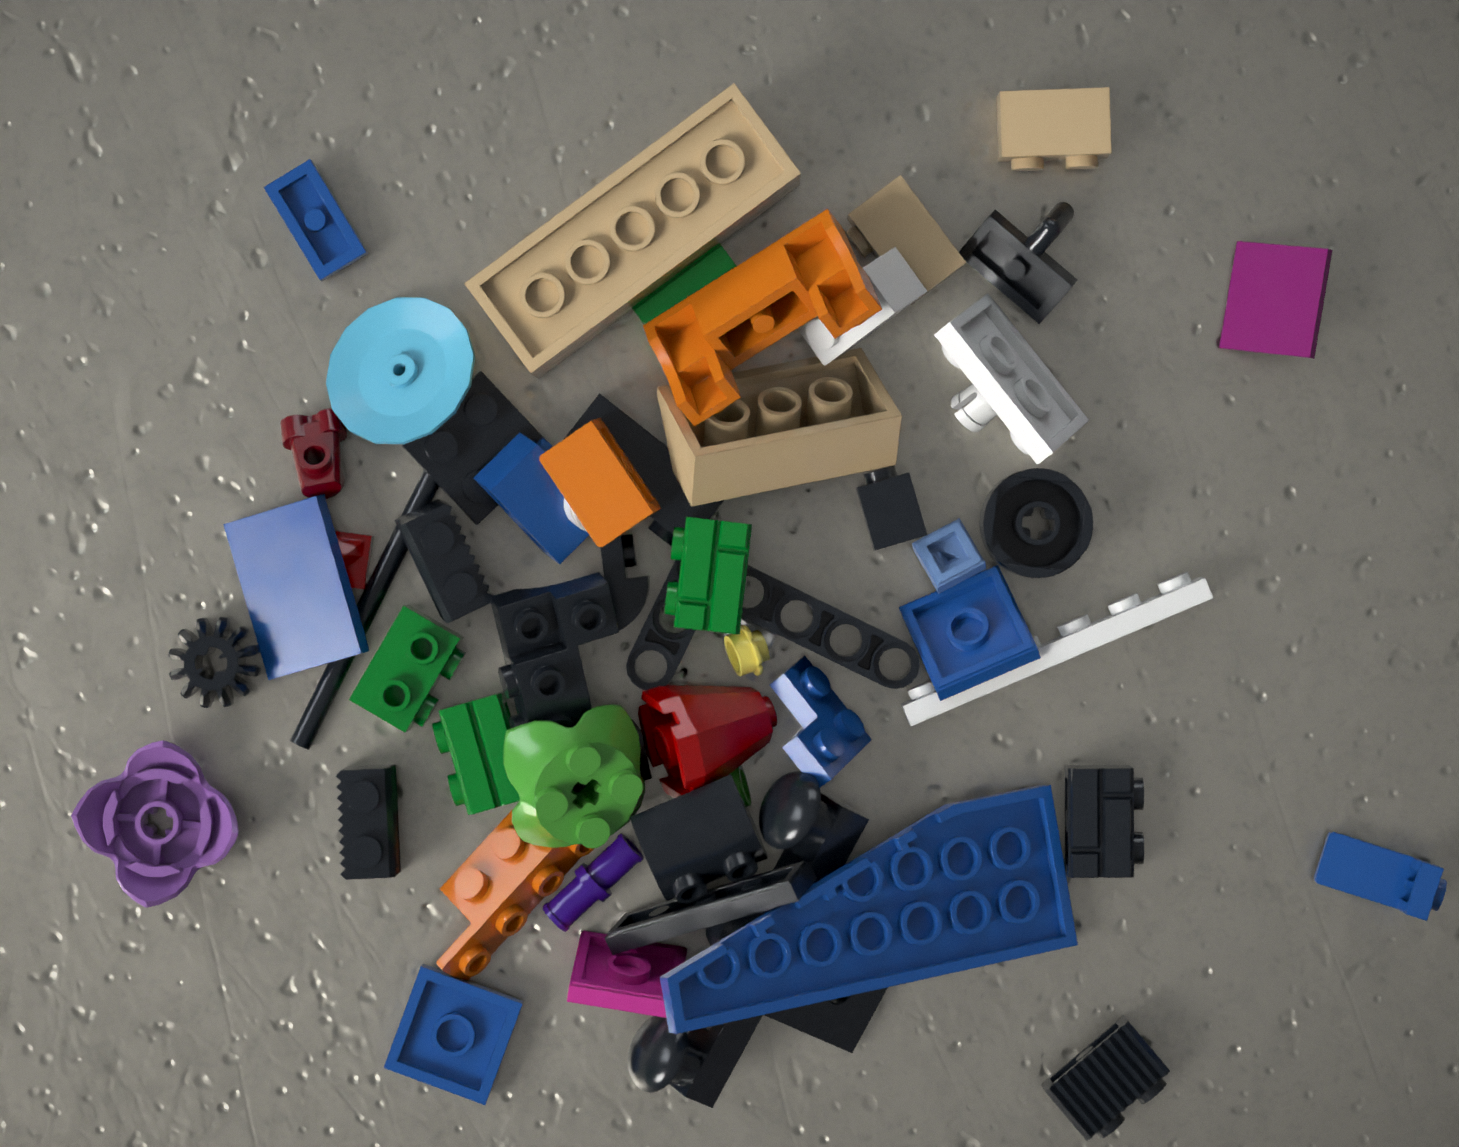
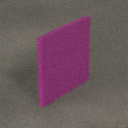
[1219,241,1333,359]

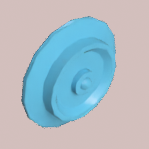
[326,297,475,444]

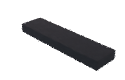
[605,861,817,955]

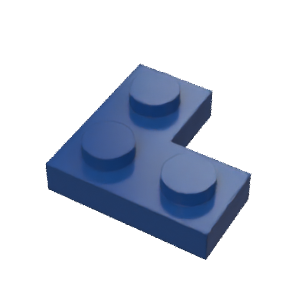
[770,655,872,788]

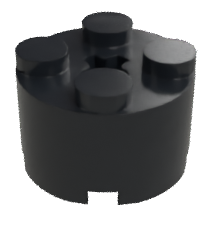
[979,468,1093,578]

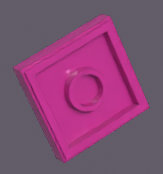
[567,930,688,1018]

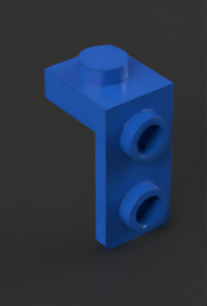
[1314,831,1447,921]

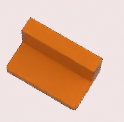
[539,417,661,547]

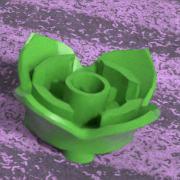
[503,704,645,849]

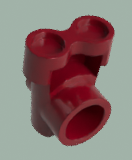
[280,408,347,499]

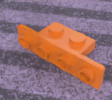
[436,809,595,980]

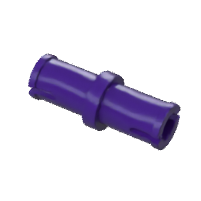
[542,833,644,932]

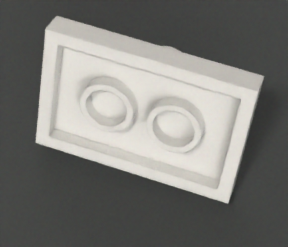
[934,294,1089,465]

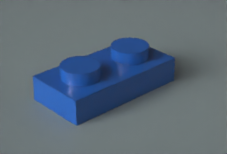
[264,159,368,282]

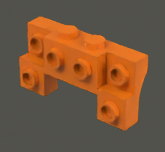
[643,209,882,426]

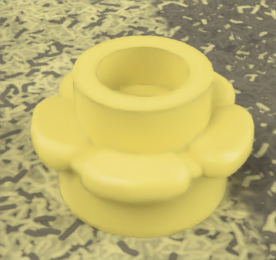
[724,625,770,677]

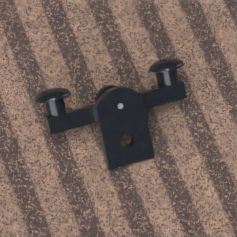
[628,771,888,1108]

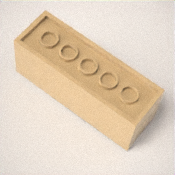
[464,83,801,379]

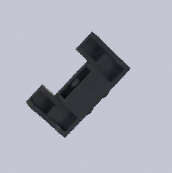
[490,572,652,792]

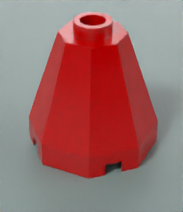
[638,685,777,798]

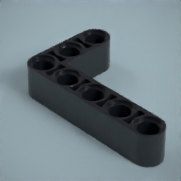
[626,560,920,690]

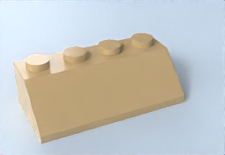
[657,348,902,507]

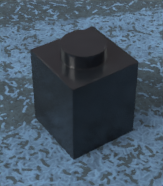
[855,465,927,551]

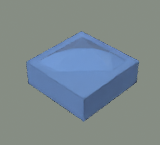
[912,518,986,594]

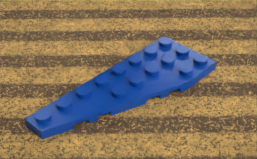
[660,785,1078,1034]

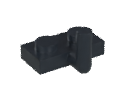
[959,202,1078,324]

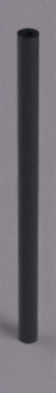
[290,470,439,750]

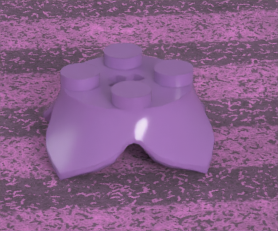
[71,740,239,908]

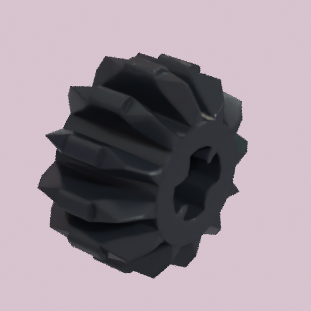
[168,617,262,708]

